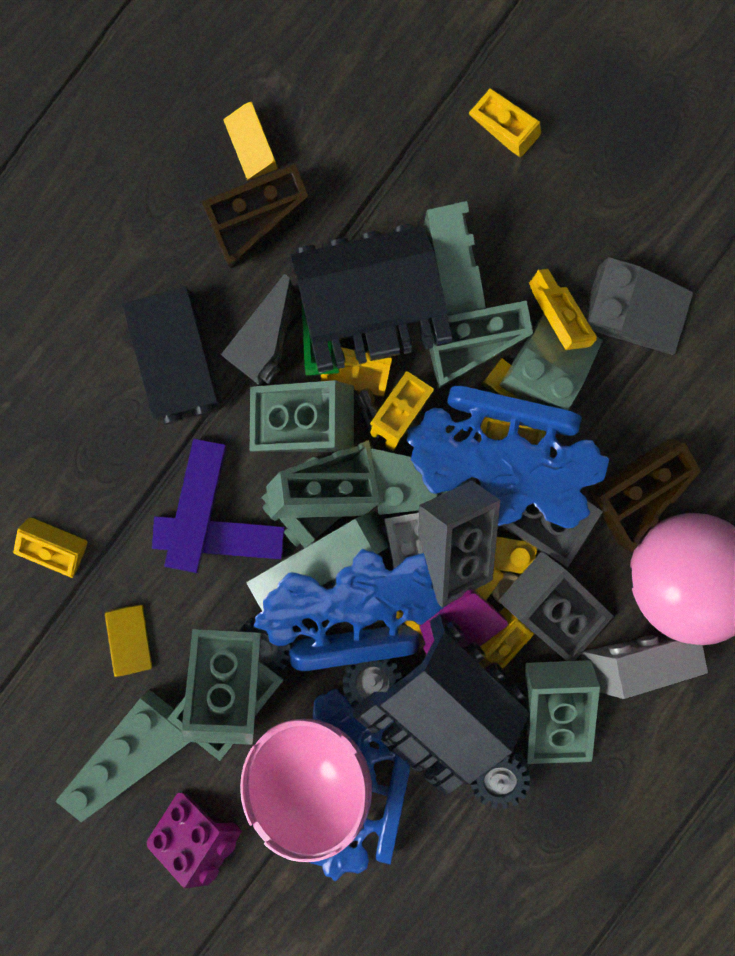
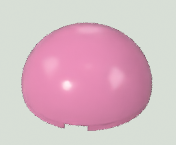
[630,513,735,645]
[240,719,372,862]

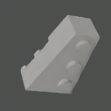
[581,634,708,699]

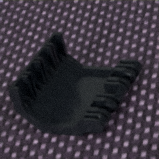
[291,224,452,373]
[353,613,529,795]

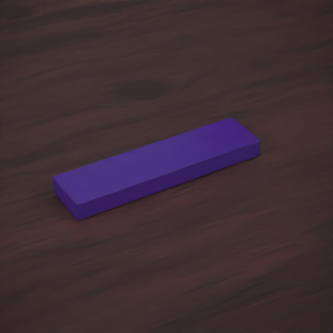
[164,439,227,573]
[152,516,285,559]

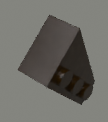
[201,164,308,268]
[587,439,701,552]

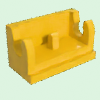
[321,347,392,397]
[370,371,434,451]

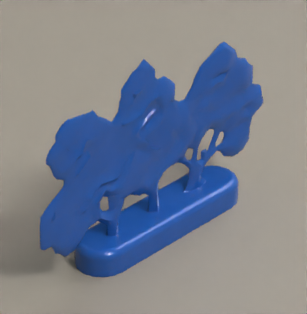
[407,386,609,529]
[254,549,450,671]
[310,689,411,881]

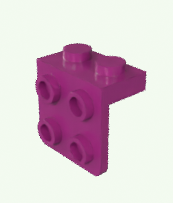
[419,589,508,654]
[147,793,242,888]

